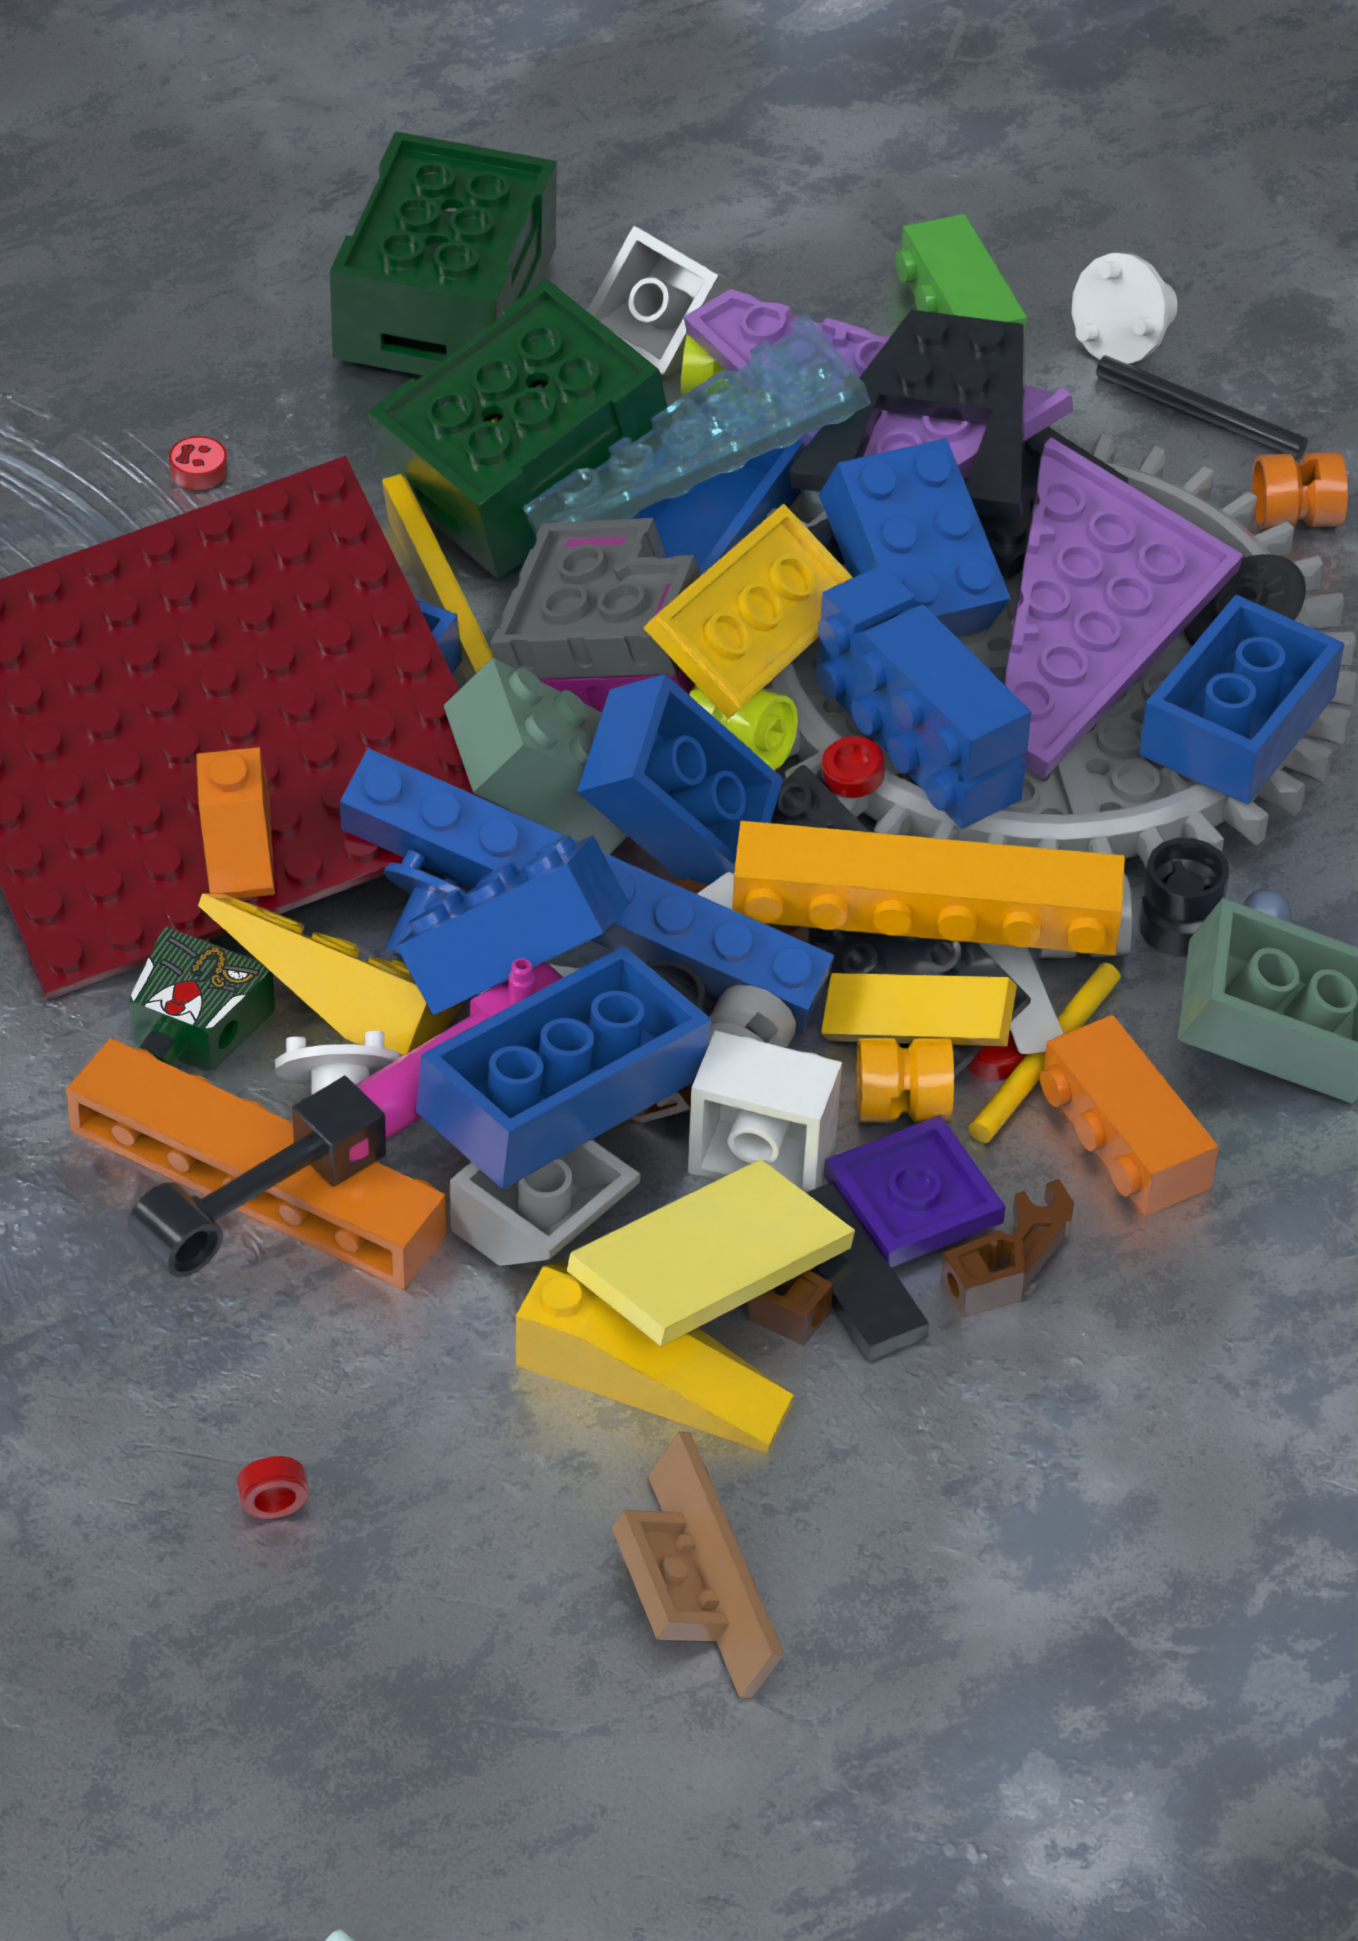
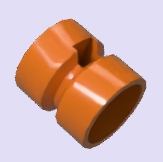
[1252,452,1348,530]

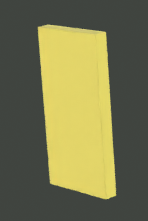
[567,1159,855,1346]

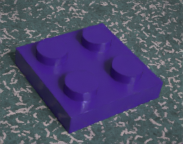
[824,1115,1006,1268]

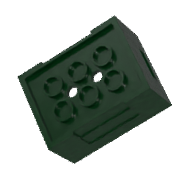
[330,131,557,375]
[367,279,674,580]

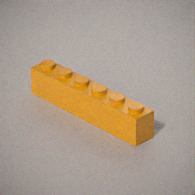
[732,821,1125,955]

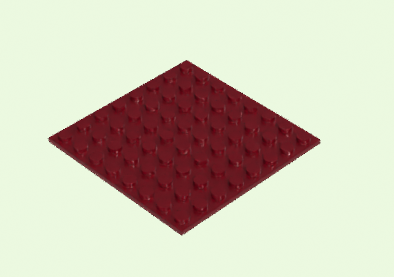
[0,456,519,1001]

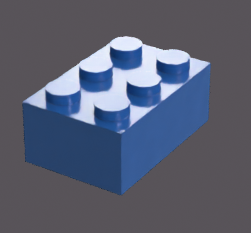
[819,438,1011,637]
[1139,595,1345,805]
[577,674,783,884]
[396,835,629,1015]

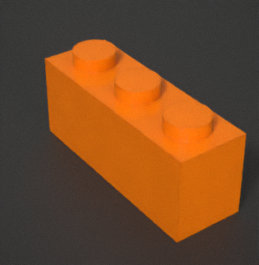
[1040,1014,1219,1217]

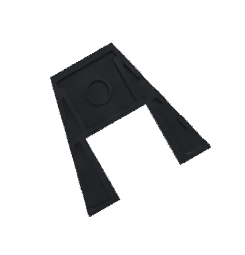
[789,309,1026,520]

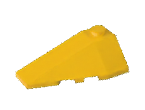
[198,893,466,1056]
[516,1260,794,1454]

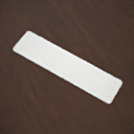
[979,943,1064,1054]

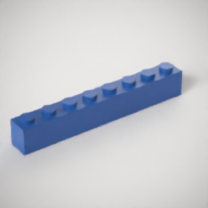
[340,748,834,1035]

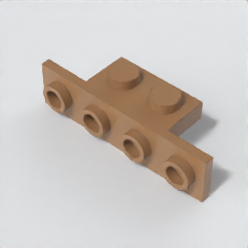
[612,1432,784,1699]

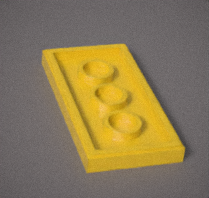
[643,504,853,720]

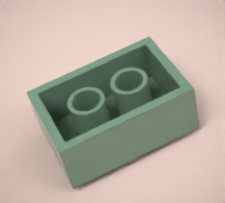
[443,658,629,855]
[1178,898,1358,1104]

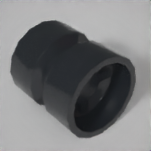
[1139,838,1229,957]

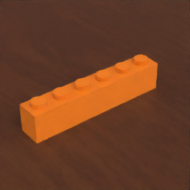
[66,1038,446,1290]

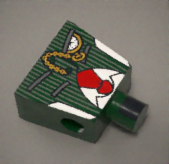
[129,926,275,1071]

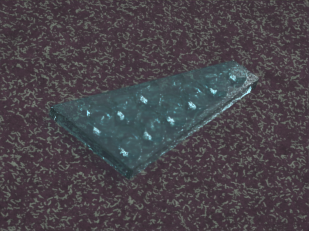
[523,312,871,535]

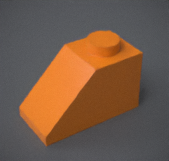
[196,747,275,899]

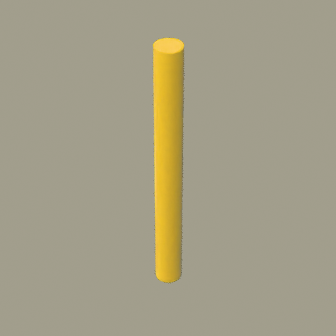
[969,963,1121,1143]

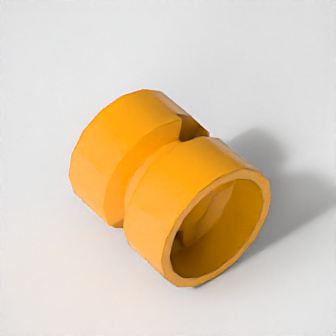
[856,1038,954,1123]

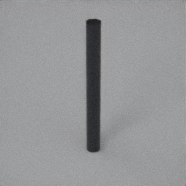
[1096,355,1308,459]

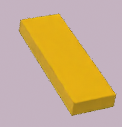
[821,973,1017,1046]

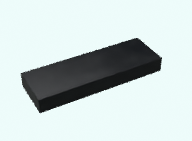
[805,1182,929,1361]

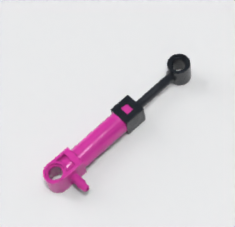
[128,958,564,1278]

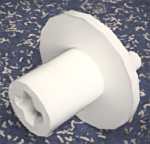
[1072,252,1178,365]
[275,1031,403,1094]

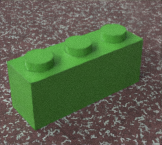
[895,213,1027,334]

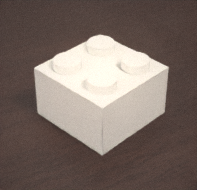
[688,1031,842,1192]

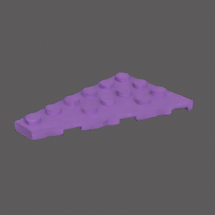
[684,289,1073,479]
[1003,437,1244,779]

